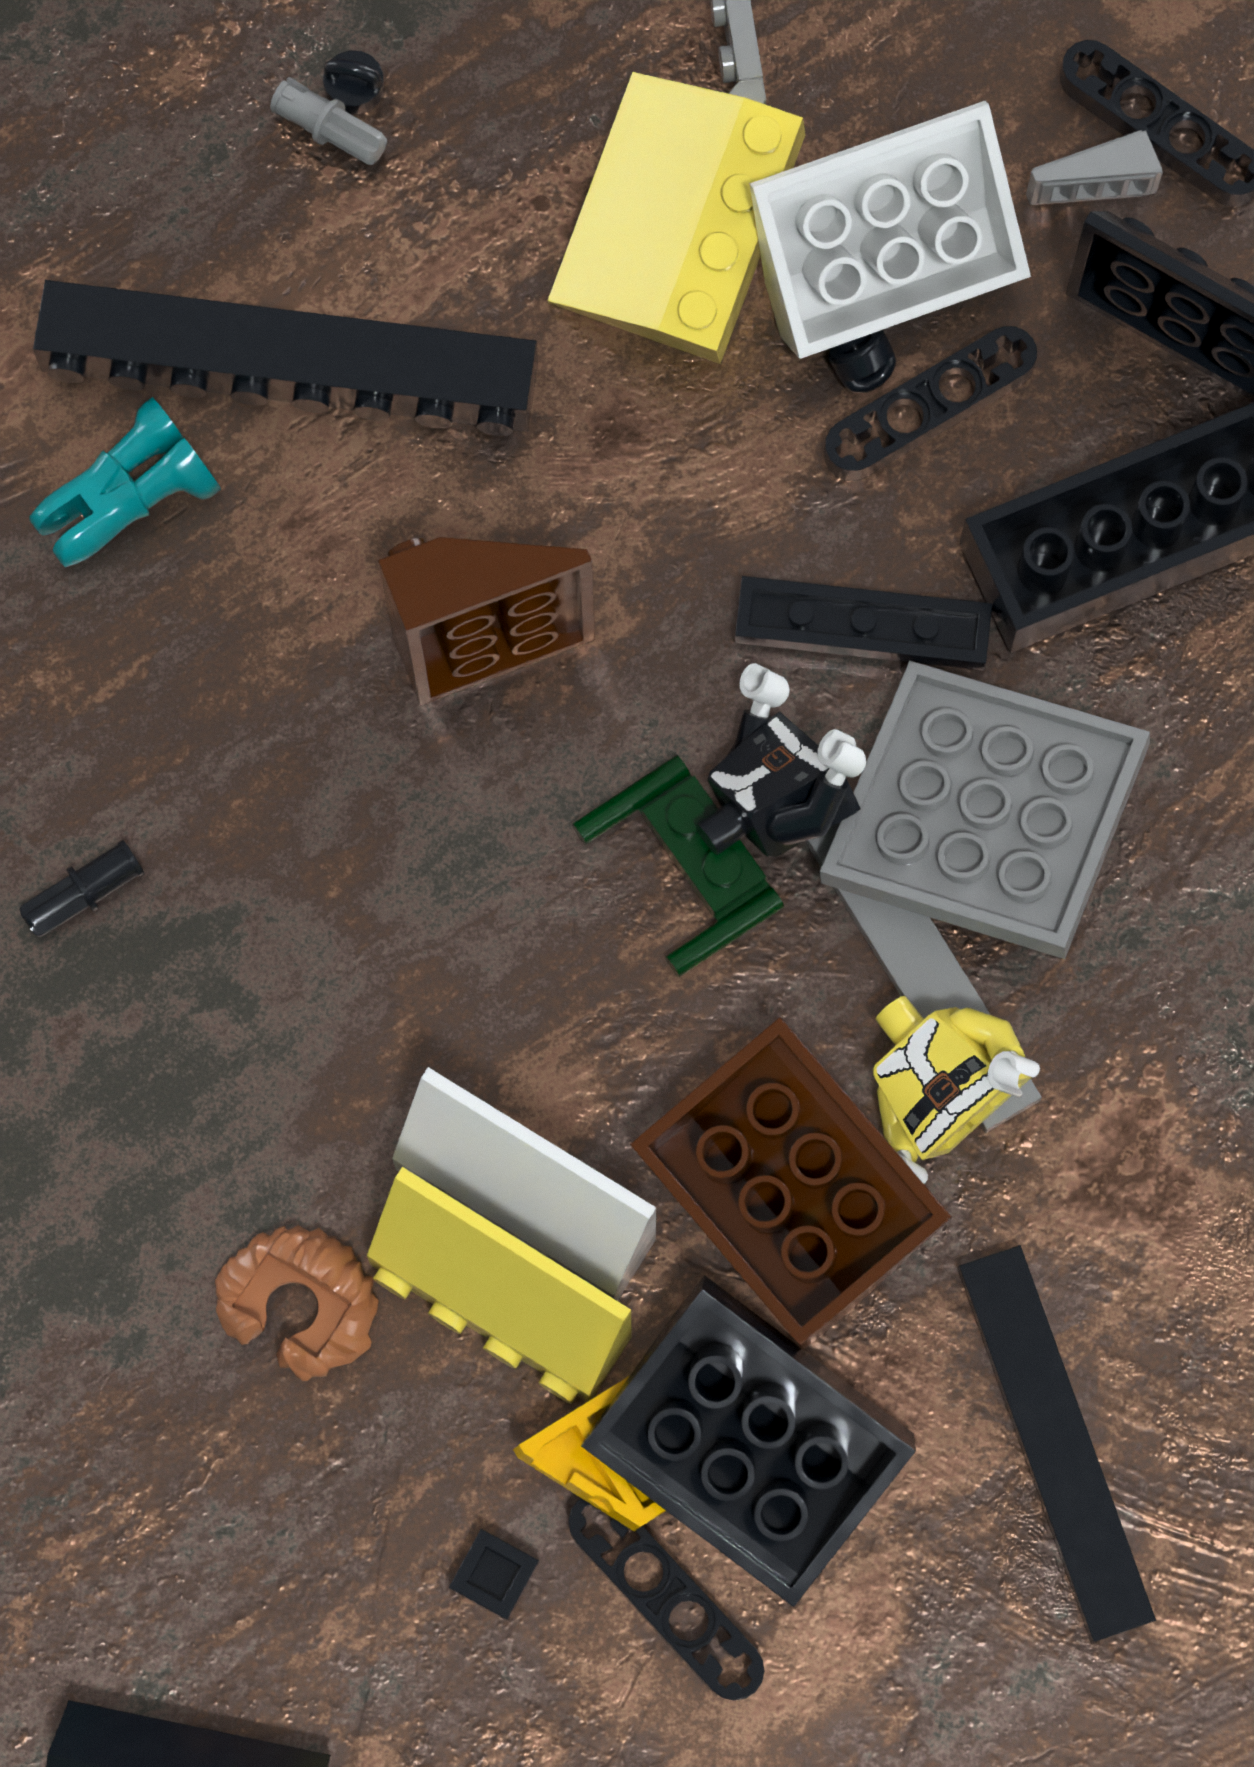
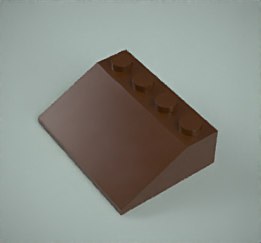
[378,537,595,706]
[630,1017,952,1350]

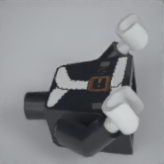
[695,663,866,857]

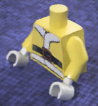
[873,996,1040,1184]

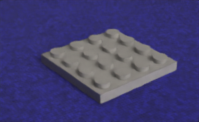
[820,661,1150,959]

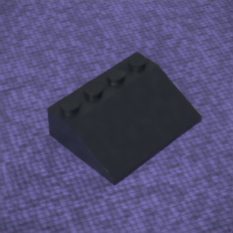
[1066,211,1254,401]
[581,1275,916,1607]

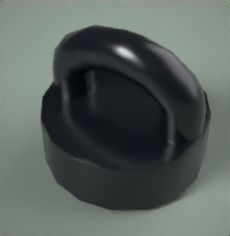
[323,50,384,115]
[828,330,896,393]

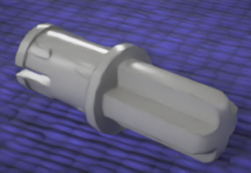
[270,77,388,165]

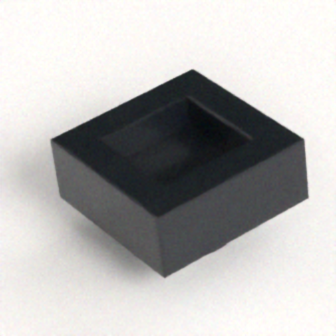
[449,1529,540,1621]

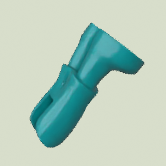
[29,397,222,568]

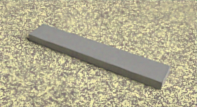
[805,822,1042,1134]

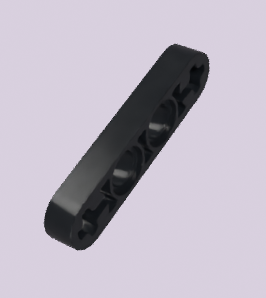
[1060,40,1254,207]
[824,326,1037,481]
[569,1498,765,1702]

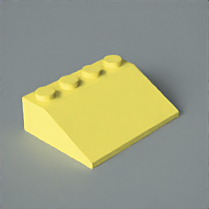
[548,72,805,364]
[367,1167,632,1404]

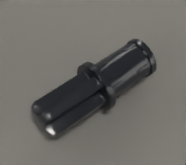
[19,840,144,937]

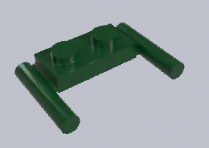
[572,755,784,978]

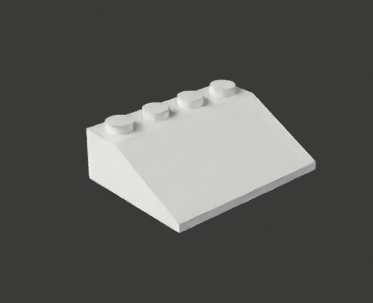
[749,101,1031,359]
[392,1067,656,1301]

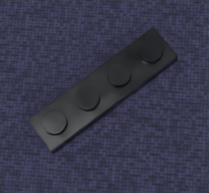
[735,576,992,670]

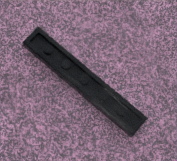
[958,1245,1156,1643]

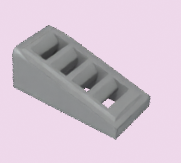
[1026,130,1163,205]

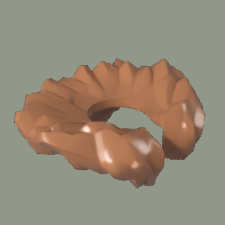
[215,1225,379,1381]

